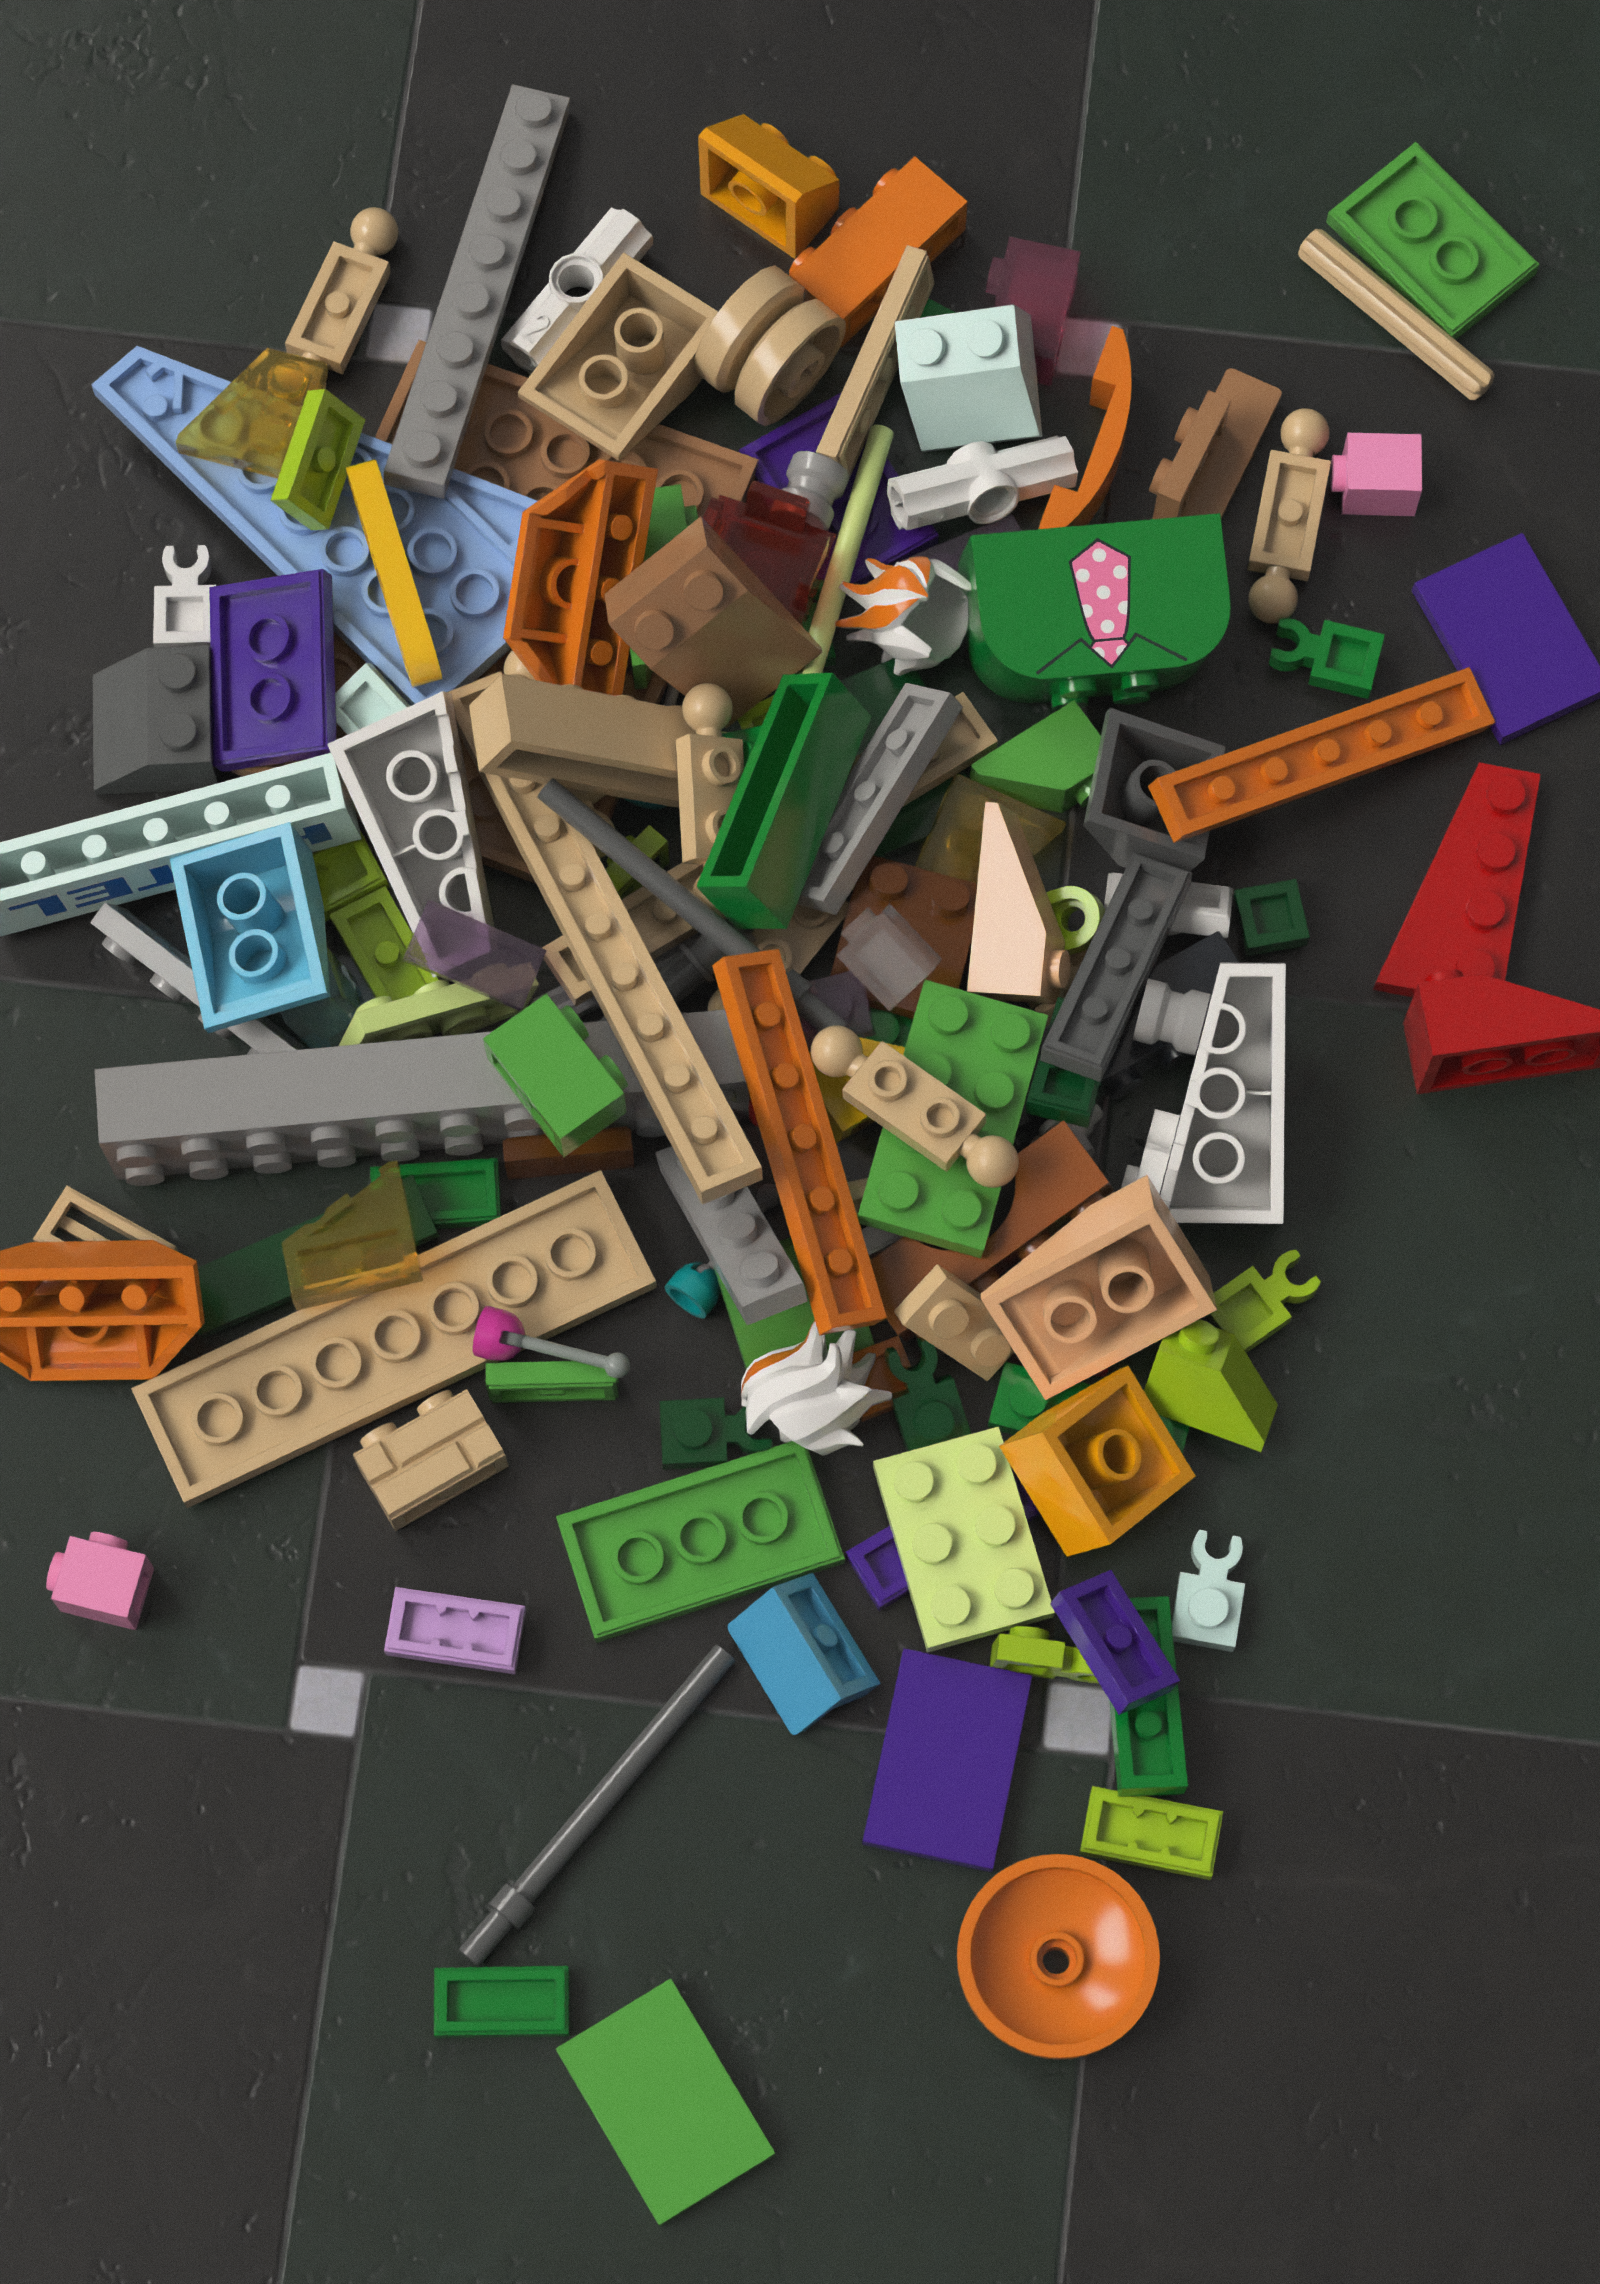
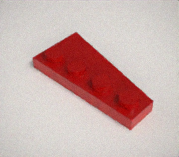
[1373,762,1541,998]

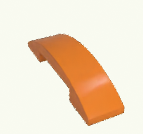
[1038,326,1132,529]

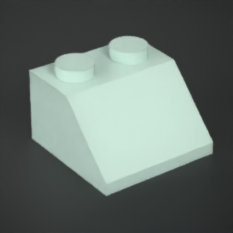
[895,305,1042,452]

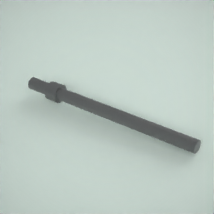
[537,778,848,1032]
[458,1645,735,1967]

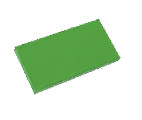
[556,1441,845,1643]

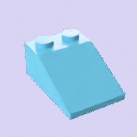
[170,822,330,1033]

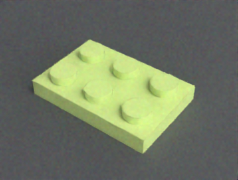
[873,1426,1055,1653]

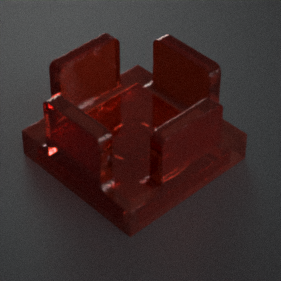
[703,481,836,627]

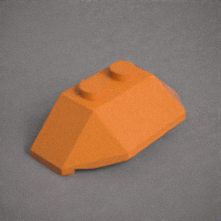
[503,459,658,696]
[0,1240,205,1381]

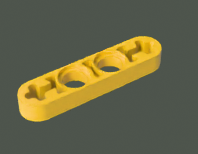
[345,459,442,688]

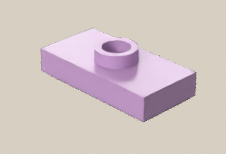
[384,1587,526,1674]

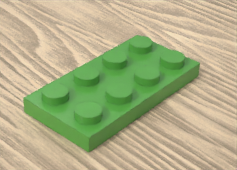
[857,980,1048,1259]

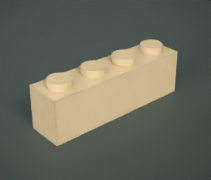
[469,674,696,808]

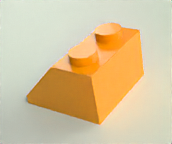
[698,114,840,259]
[999,1366,1195,1557]

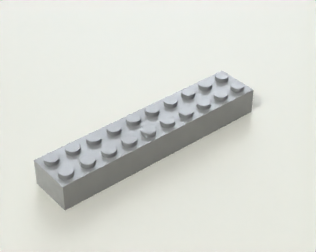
[94,1009,749,1186]

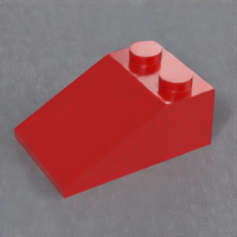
[1403,970,1600,1094]

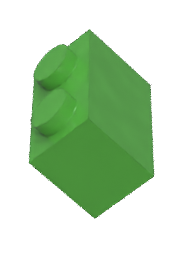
[483,993,628,1158]

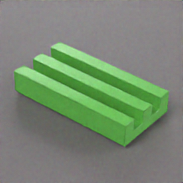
[485,1361,619,1403]

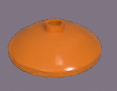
[957,1854,1160,2060]

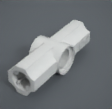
[501,207,653,374]
[887,436,1078,531]

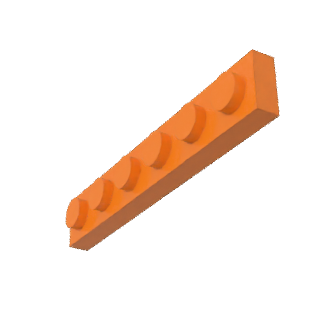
[1148,667,1495,843]
[712,949,887,1336]

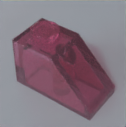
[986,237,1081,386]

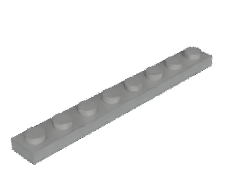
[384,84,570,499]

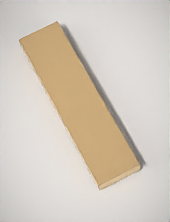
[816,245,935,478]

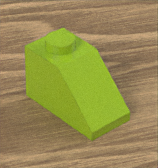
[1144,1319,1278,1452]

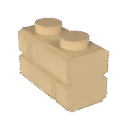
[353,1389,509,1531]

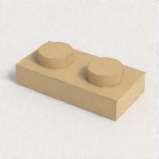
[894,1264,1014,1381]

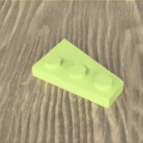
[339,963,539,1046]

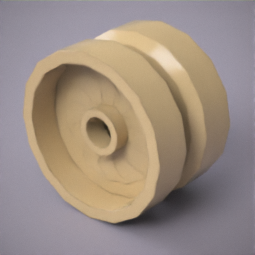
[694,265,846,426]

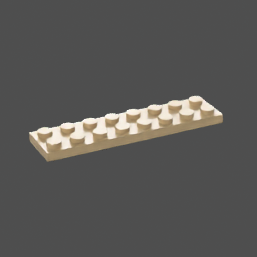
[131,1170,657,1508]

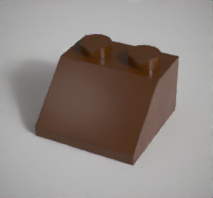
[826,855,977,1019]

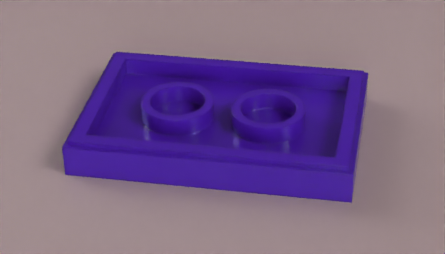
[738,392,939,596]
[1412,533,1600,745]
[209,569,337,772]
[862,1648,1032,1872]

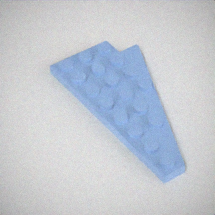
[91,346,537,706]

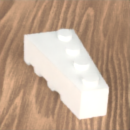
[327,691,499,977]
[1160,962,1286,1224]

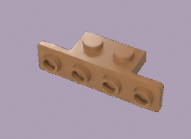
[1149,368,1282,519]

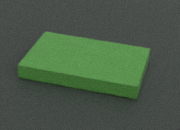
[1326,142,1540,340]
[556,1978,776,2227]

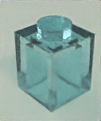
[281,948,364,1049]

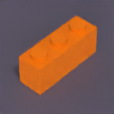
[789,156,968,348]

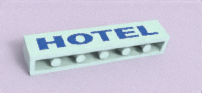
[0,753,362,937]

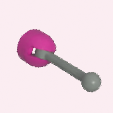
[473,1306,630,1378]

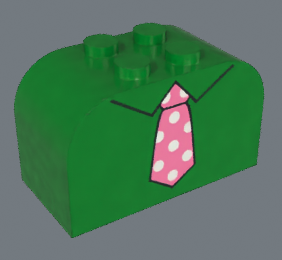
[958,513,1231,710]

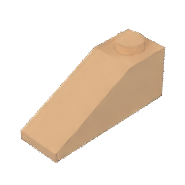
[967,802,1071,1004]

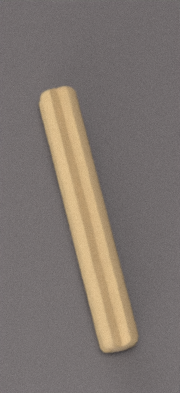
[1298,229,1495,400]

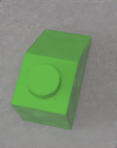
[970,700,1101,813]

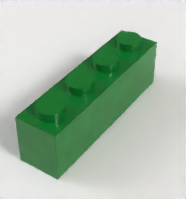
[696,673,872,929]

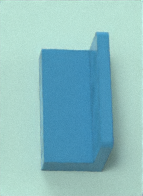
[728,1573,881,1735]

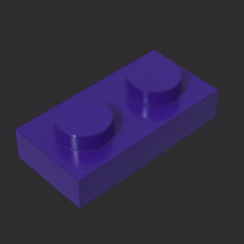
[1050,1570,1180,1715]

